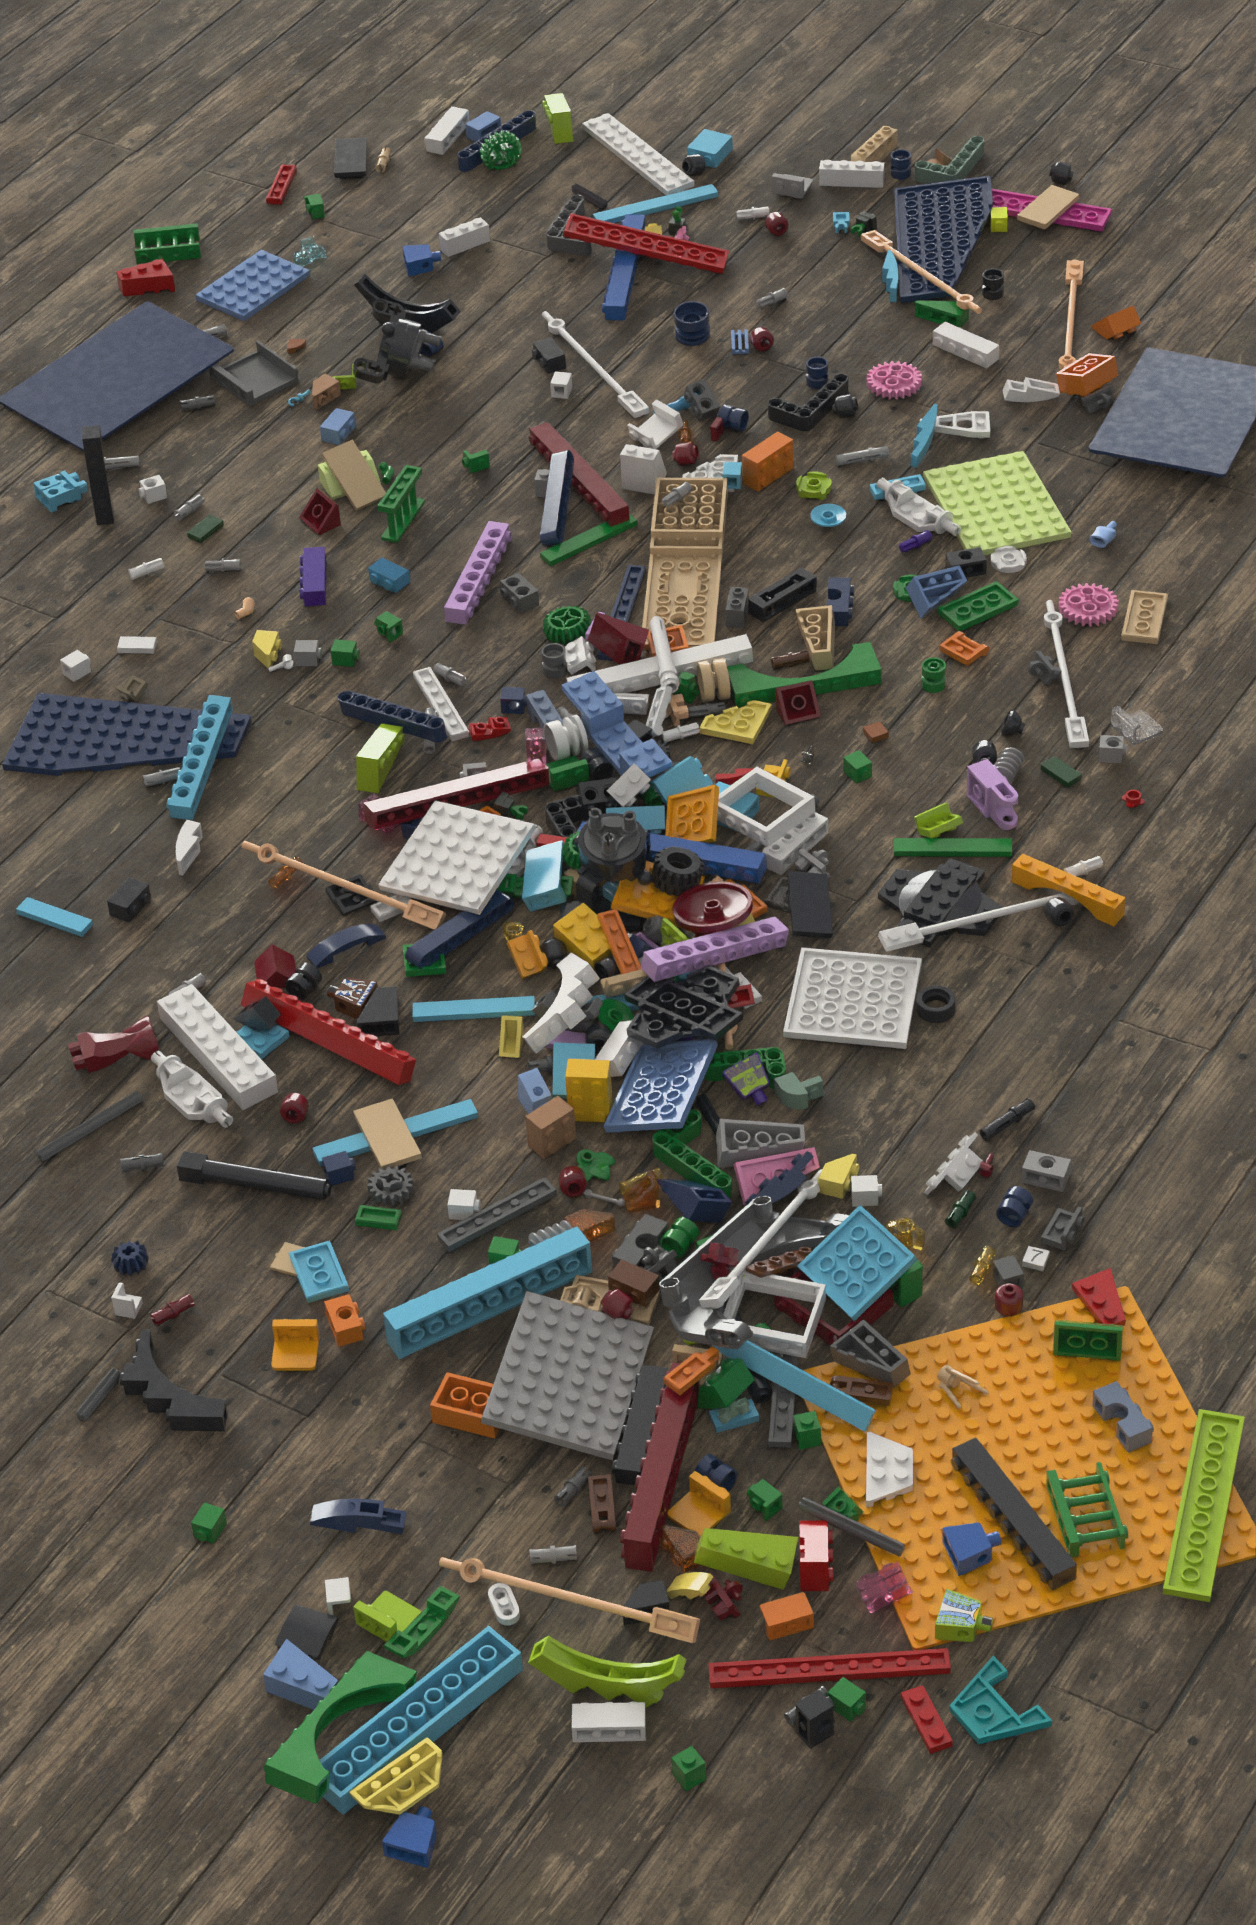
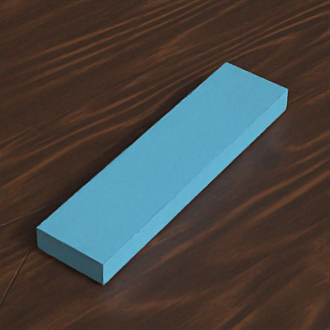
[16,897,93,937]

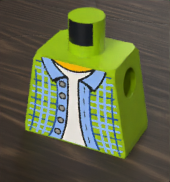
[935,1589,993,1642]

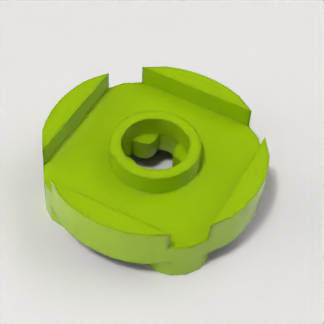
[796,472,832,500]

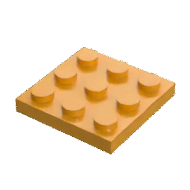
[665,785,719,843]

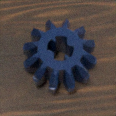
[111,1240,149,1277]

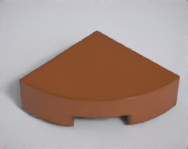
[287,339,306,353]

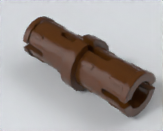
[771,650,810,669]

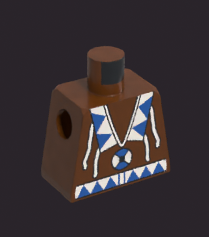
[327,978,378,1019]

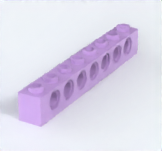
[444,521,512,625]
[641,917,789,982]

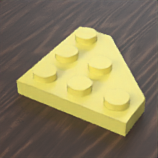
[699,700,772,744]

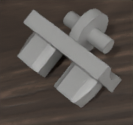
[794,848,831,878]

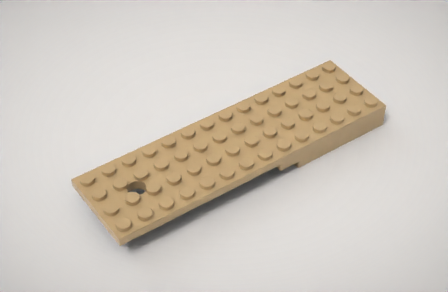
[642,478,728,651]

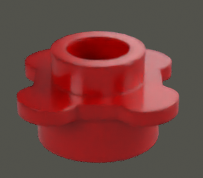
[1122,790,1145,808]

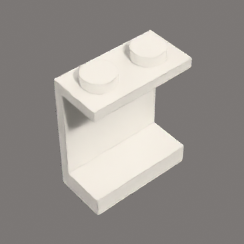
[627,399,684,450]

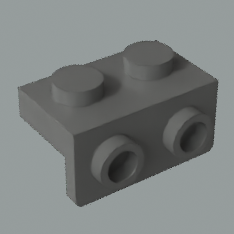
[1041,1207,1085,1251]

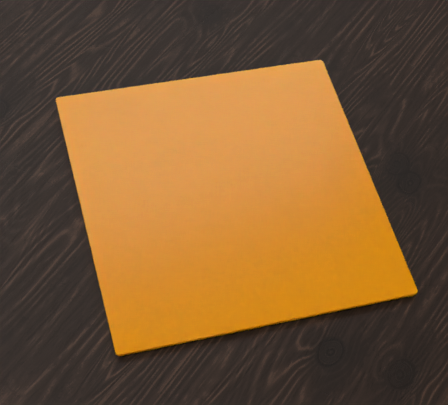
[802,1286,1256,1650]

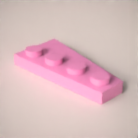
[733,1147,820,1205]

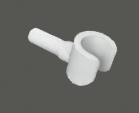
[268,654,293,672]

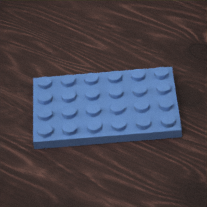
[195,250,310,321]
[604,1039,718,1132]

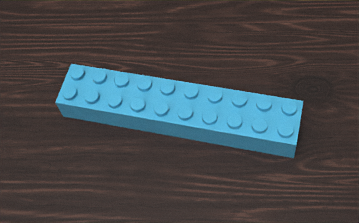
[383,1227,592,1359]
[319,1626,523,1815]

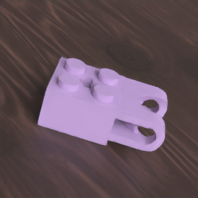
[967,759,1018,830]

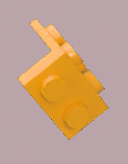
[271,1319,320,1371]
[667,1471,731,1538]

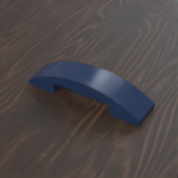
[306,924,386,969]

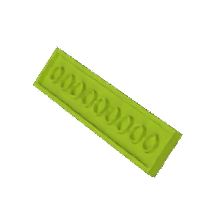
[1163,1409,1245,1602]

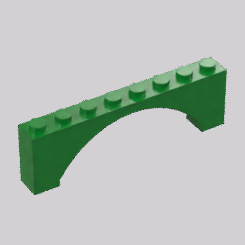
[727,642,882,708]
[264,1651,417,1804]

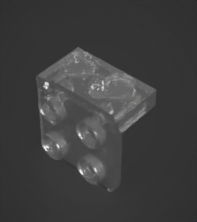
[1111,705,1163,746]

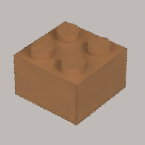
[525,1096,576,1159]

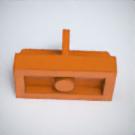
[760,1592,814,1641]

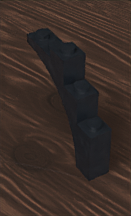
[354,274,461,333]
[120,1330,228,1432]

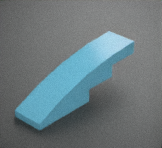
[882,250,898,302]
[910,404,938,468]

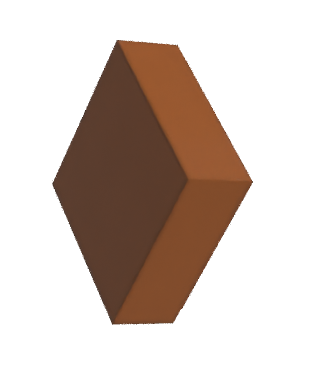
[863,721,889,743]

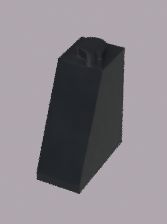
[357,986,400,1036]

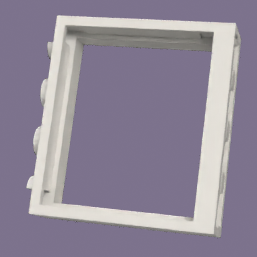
[717,767,815,847]
[723,1270,826,1358]

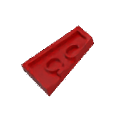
[1072,1268,1126,1326]

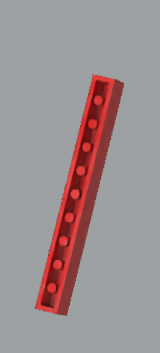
[241,979,416,1085]

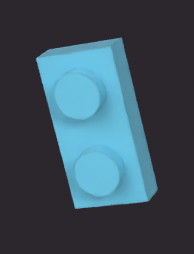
[709,1399,759,1433]

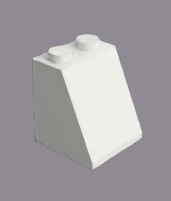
[620,444,667,495]

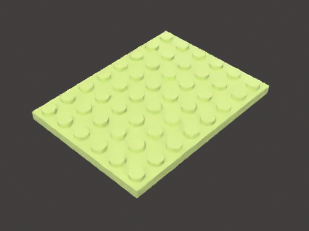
[923,451,1071,555]

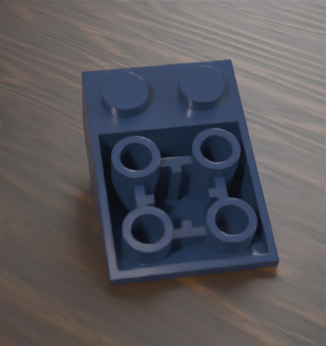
[656,1179,732,1223]

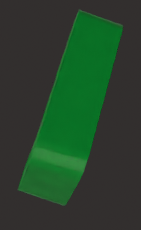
[704,1047,786,1090]

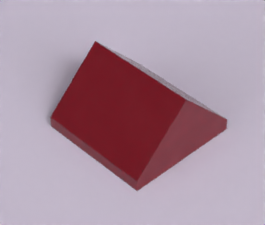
[299,488,341,535]
[776,680,821,725]
[254,944,296,988]

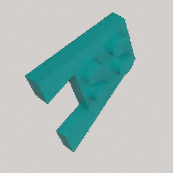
[949,1655,1052,1744]

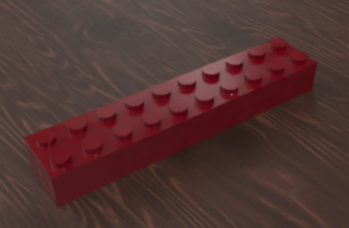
[620,1362,700,1572]

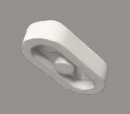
[488,1583,520,1625]

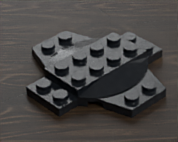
[878,858,1003,948]
[624,965,743,1049]

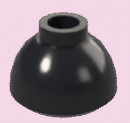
[1000,709,1025,735]

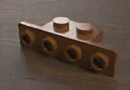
[746,1247,812,1278]

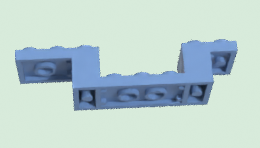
[562,671,672,778]

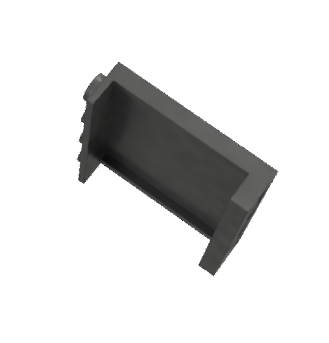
[209,341,299,406]

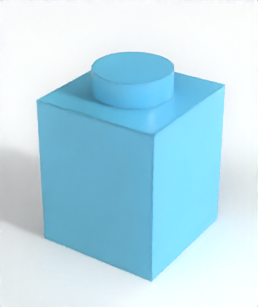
[722,462,742,489]

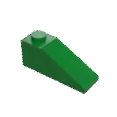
[915,301,969,328]

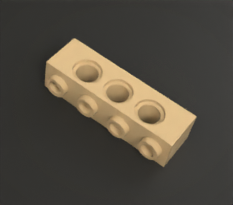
[851,126,897,162]

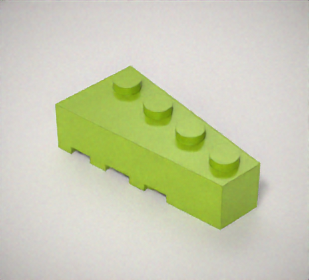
[356,724,405,793]
[694,1528,798,1590]

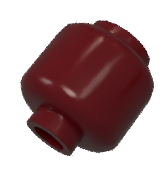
[765,212,789,236]
[750,327,774,351]
[672,442,699,466]
[280,1093,309,1124]
[558,1166,587,1197]
[995,1284,1023,1316]
[600,1289,634,1319]

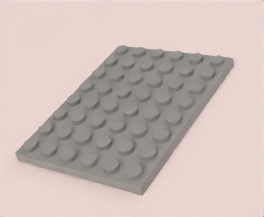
[481,1291,654,1460]

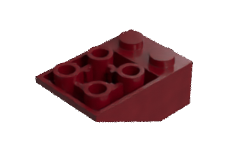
[588,612,649,665]

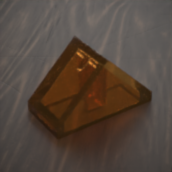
[623,1170,660,1213]

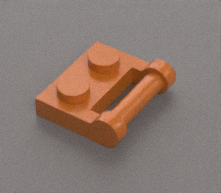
[939,631,989,666]

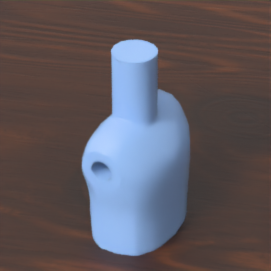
[1090,521,1117,548]

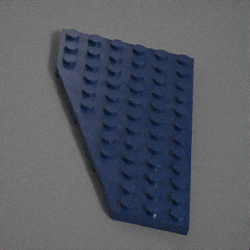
[894,176,993,303]
[2,693,252,776]

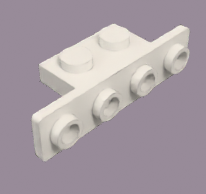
[924,1132,984,1195]

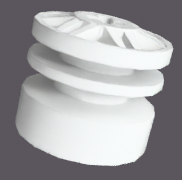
[544,715,588,761]

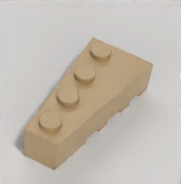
[796,605,835,670]

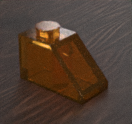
[564,1209,615,1242]

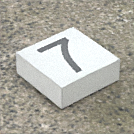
[1022,1246,1050,1271]

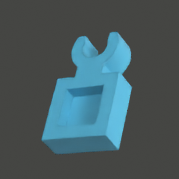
[833,212,850,233]

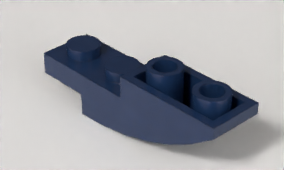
[745,1151,814,1205]
[310,1499,406,1534]

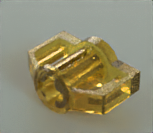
[503,921,523,949]
[885,1217,925,1250]

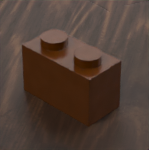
[608,1259,660,1307]

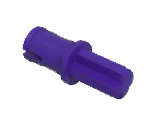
[899,530,933,553]

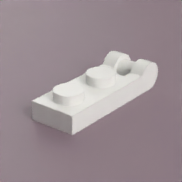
[646,685,673,738]

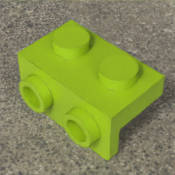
[914,803,963,838]

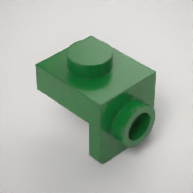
[462,450,490,473]

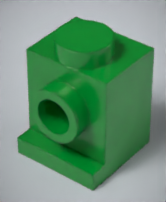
[304,194,325,219]
[374,611,403,643]
[674,671,700,704]
[747,1479,783,1522]
[822,1486,864,1521]

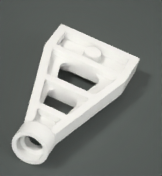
[920,411,990,438]

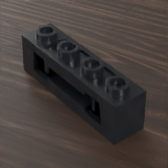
[748,567,817,623]

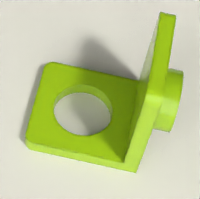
[333,364,357,389]

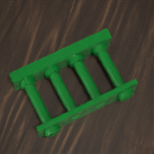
[134,223,201,265]
[377,465,425,543]
[1046,1462,1128,1558]

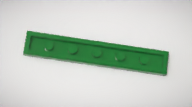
[540,514,638,566]
[894,838,1012,857]

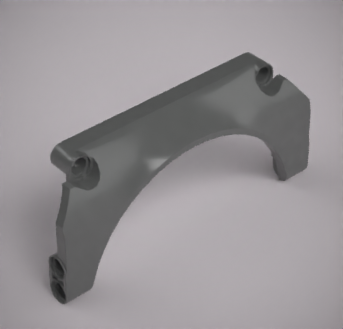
[660,1196,849,1349]

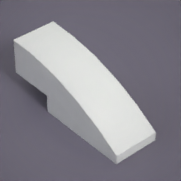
[1003,377,1060,402]
[176,820,203,876]

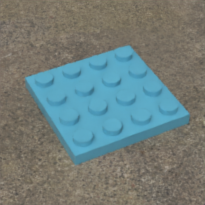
[797,1205,918,1321]

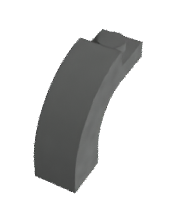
[532,990,603,1032]

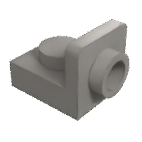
[460,762,486,778]

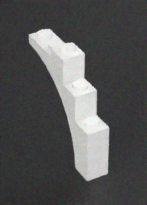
[522,953,600,1054]

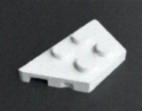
[866,1432,913,1507]

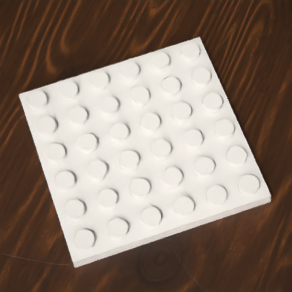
[378,801,536,915]
[783,947,922,1049]

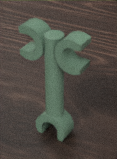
[718,1393,750,1424]

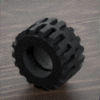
[651,846,704,896]

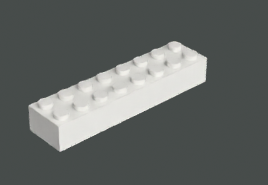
[157,984,278,1110]

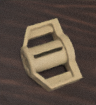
[560,1283,603,1311]

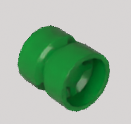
[922,657,946,693]
[660,1217,699,1258]

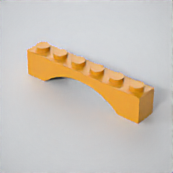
[1012,854,1125,926]

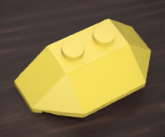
[349,1737,443,1815]

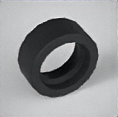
[917,985,955,1023]

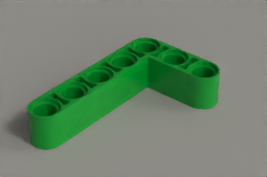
[652,1109,732,1199]

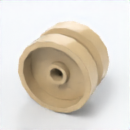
[697,658,730,703]

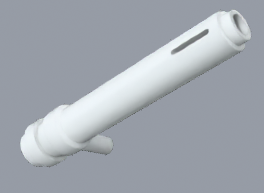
[650,616,679,693]

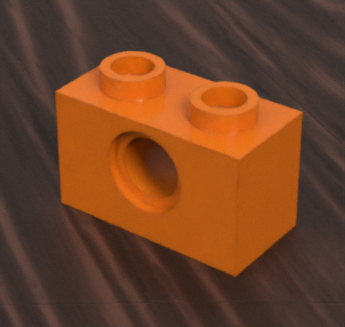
[324,1294,366,1347]

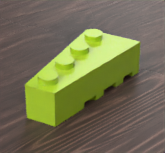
[542,93,573,144]

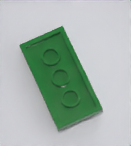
[937,581,1019,631]

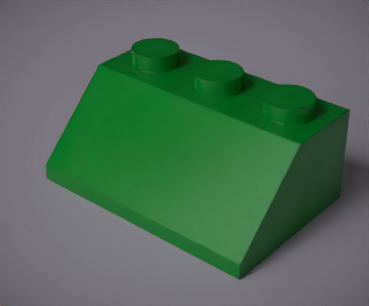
[1053,1320,1123,1361]

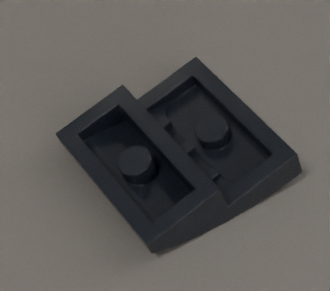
[325,874,378,915]
[275,1604,339,1660]

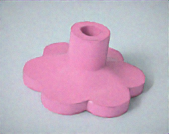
[674,226,689,241]

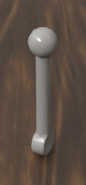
[584,1189,625,1207]

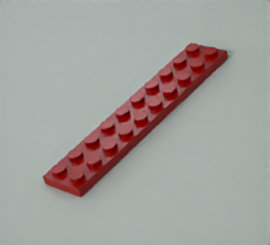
[563,213,729,274]

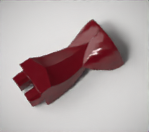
[68,1016,160,1073]

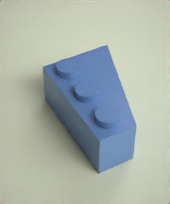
[906,565,967,619]
[263,1639,338,1710]

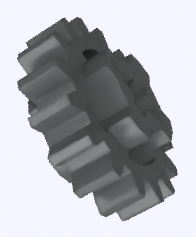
[367,1166,414,1206]

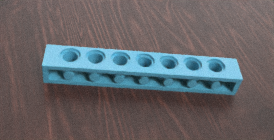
[167,695,233,820]

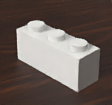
[439,217,490,257]
[595,1021,643,1077]
[572,1701,646,1742]

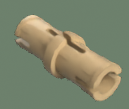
[375,147,391,173]

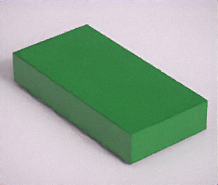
[355,1205,402,1230]

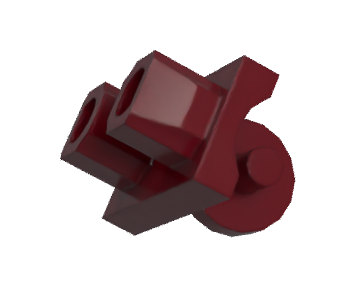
[701,1243,740,1280]
[703,1575,743,1620]

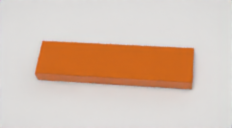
[597,909,641,974]

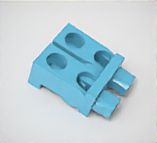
[33,470,88,513]

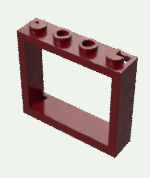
[774,1270,893,1345]

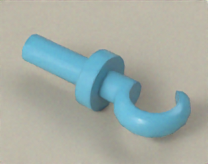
[288,390,311,406]

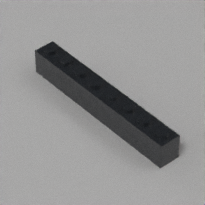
[951,1438,1077,1590]

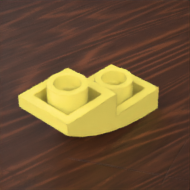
[666,1572,713,1600]

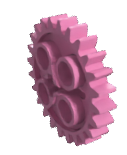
[866,361,922,400]
[1058,583,1119,627]

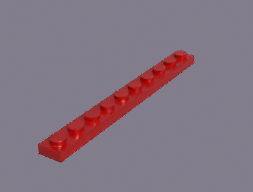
[708,1648,951,1689]

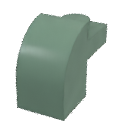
[774,1072,823,1109]

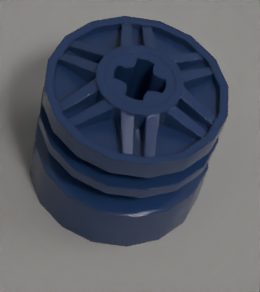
[674,301,710,346]

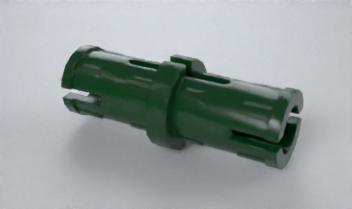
[945,1190,976,1229]

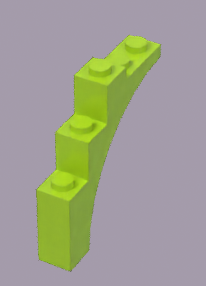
[528,1636,687,1708]

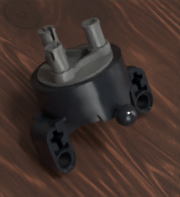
[353,299,441,384]
[574,808,653,910]

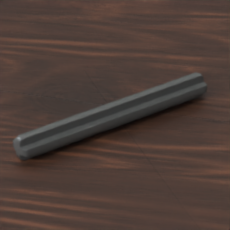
[798,1497,905,1556]

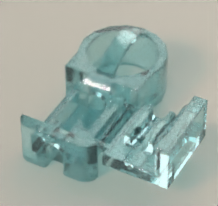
[293,236,327,266]

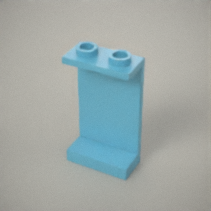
[522,840,567,912]

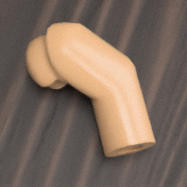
[235,597,255,619]

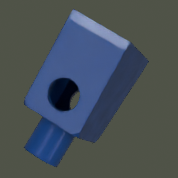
[402,245,442,276]
[942,1523,1001,1576]
[382,1806,437,1868]

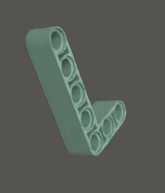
[915,136,984,184]

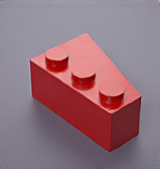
[116,259,175,296]
[800,1520,833,1591]

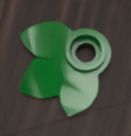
[576,1149,615,1182]

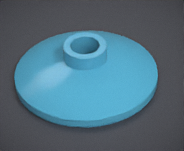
[810,504,846,527]

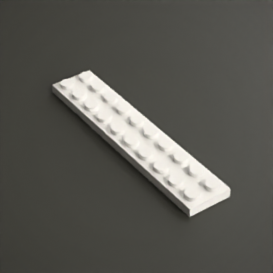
[582,113,694,195]

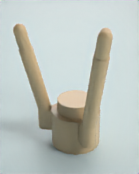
[937,1365,989,1409]

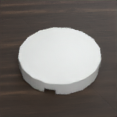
[991,546,1027,573]

